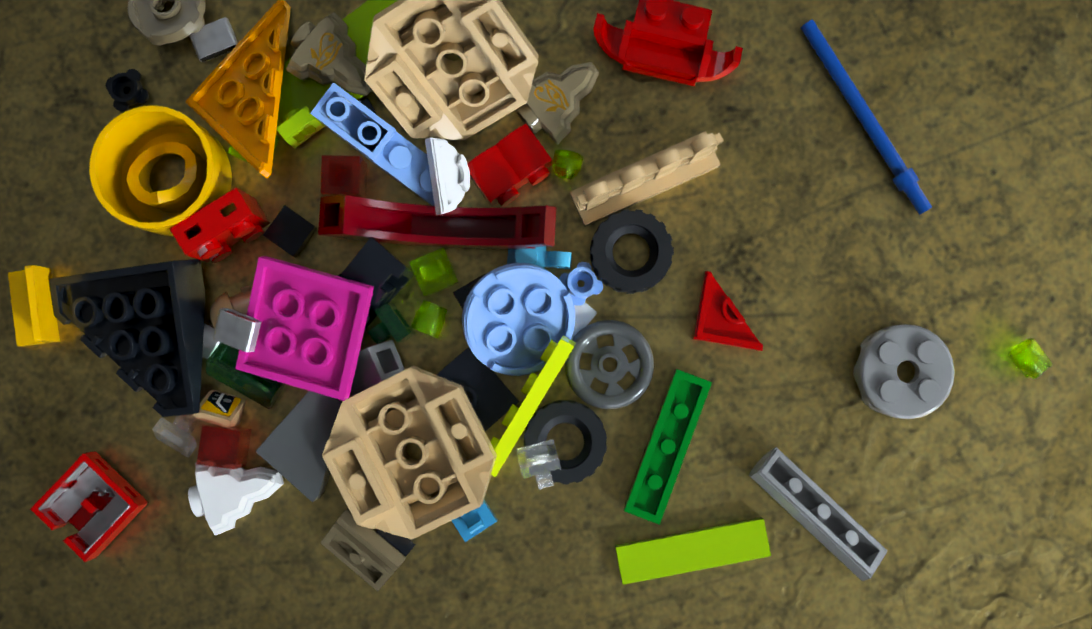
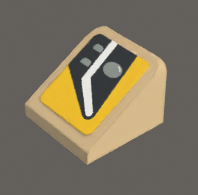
[193,390,246,428]

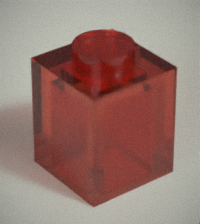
[321,155,367,198]
[196,424,252,469]

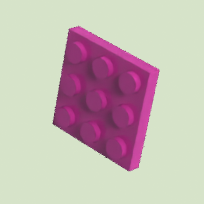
[235,256,374,401]

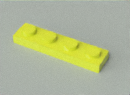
[490,335,576,477]

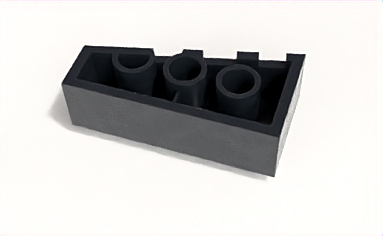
[338,237,415,331]

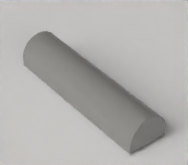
[749,447,888,581]

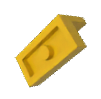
[8,265,60,347]

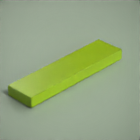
[615,517,771,585]

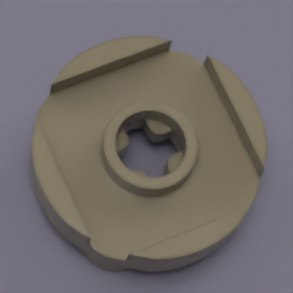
[128,0,206,46]

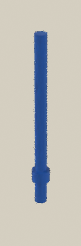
[801,19,932,215]

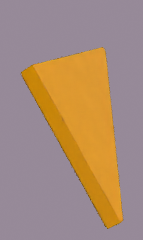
[185,0,291,178]

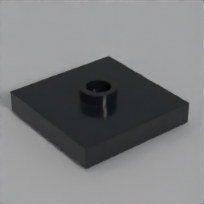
[436,347,520,431]

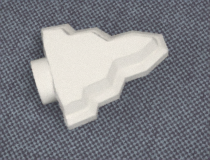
[188,459,284,535]

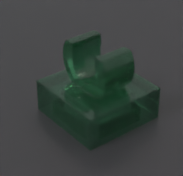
[368,303,416,344]

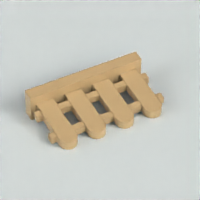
[569,131,723,227]

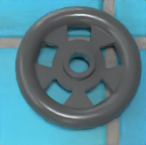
[565,320,654,409]

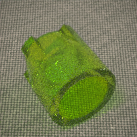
[410,300,447,339]
[1008,338,1053,379]

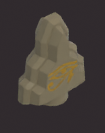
[286,12,372,96]
[516,62,599,145]

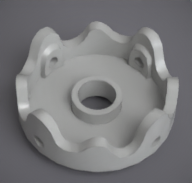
[853,324,955,419]

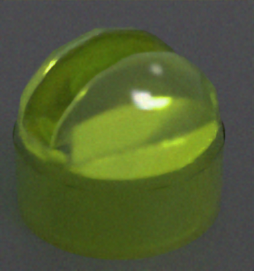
[552,150,584,179]

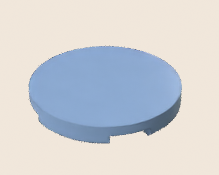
[462,263,575,376]

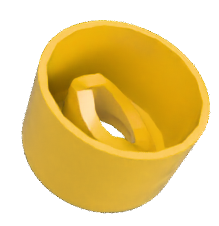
[89,106,232,236]

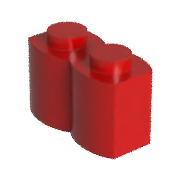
[467,124,552,207]

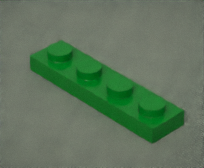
[623,369,712,525]

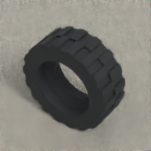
[590,209,674,294]
[524,400,607,485]

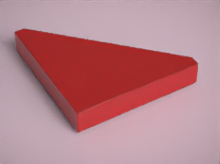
[692,271,763,351]

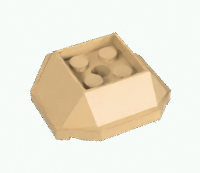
[364,0,538,140]
[322,366,497,539]

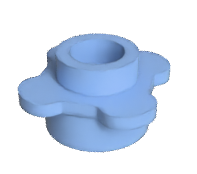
[559,262,603,306]

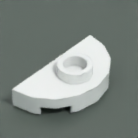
[425,138,470,215]

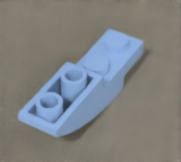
[310,82,435,206]

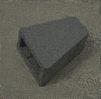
[255,391,343,502]

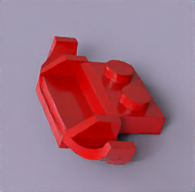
[593,0,743,86]

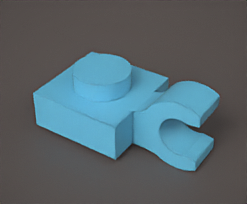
[507,247,572,270]

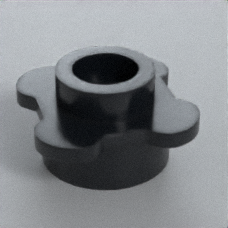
[106,69,149,112]

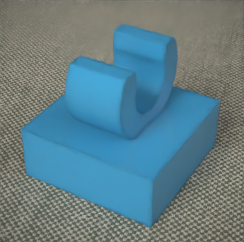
[452,499,497,542]

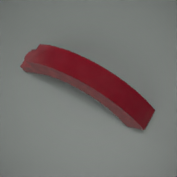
[318,195,557,249]

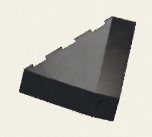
[49,259,206,417]

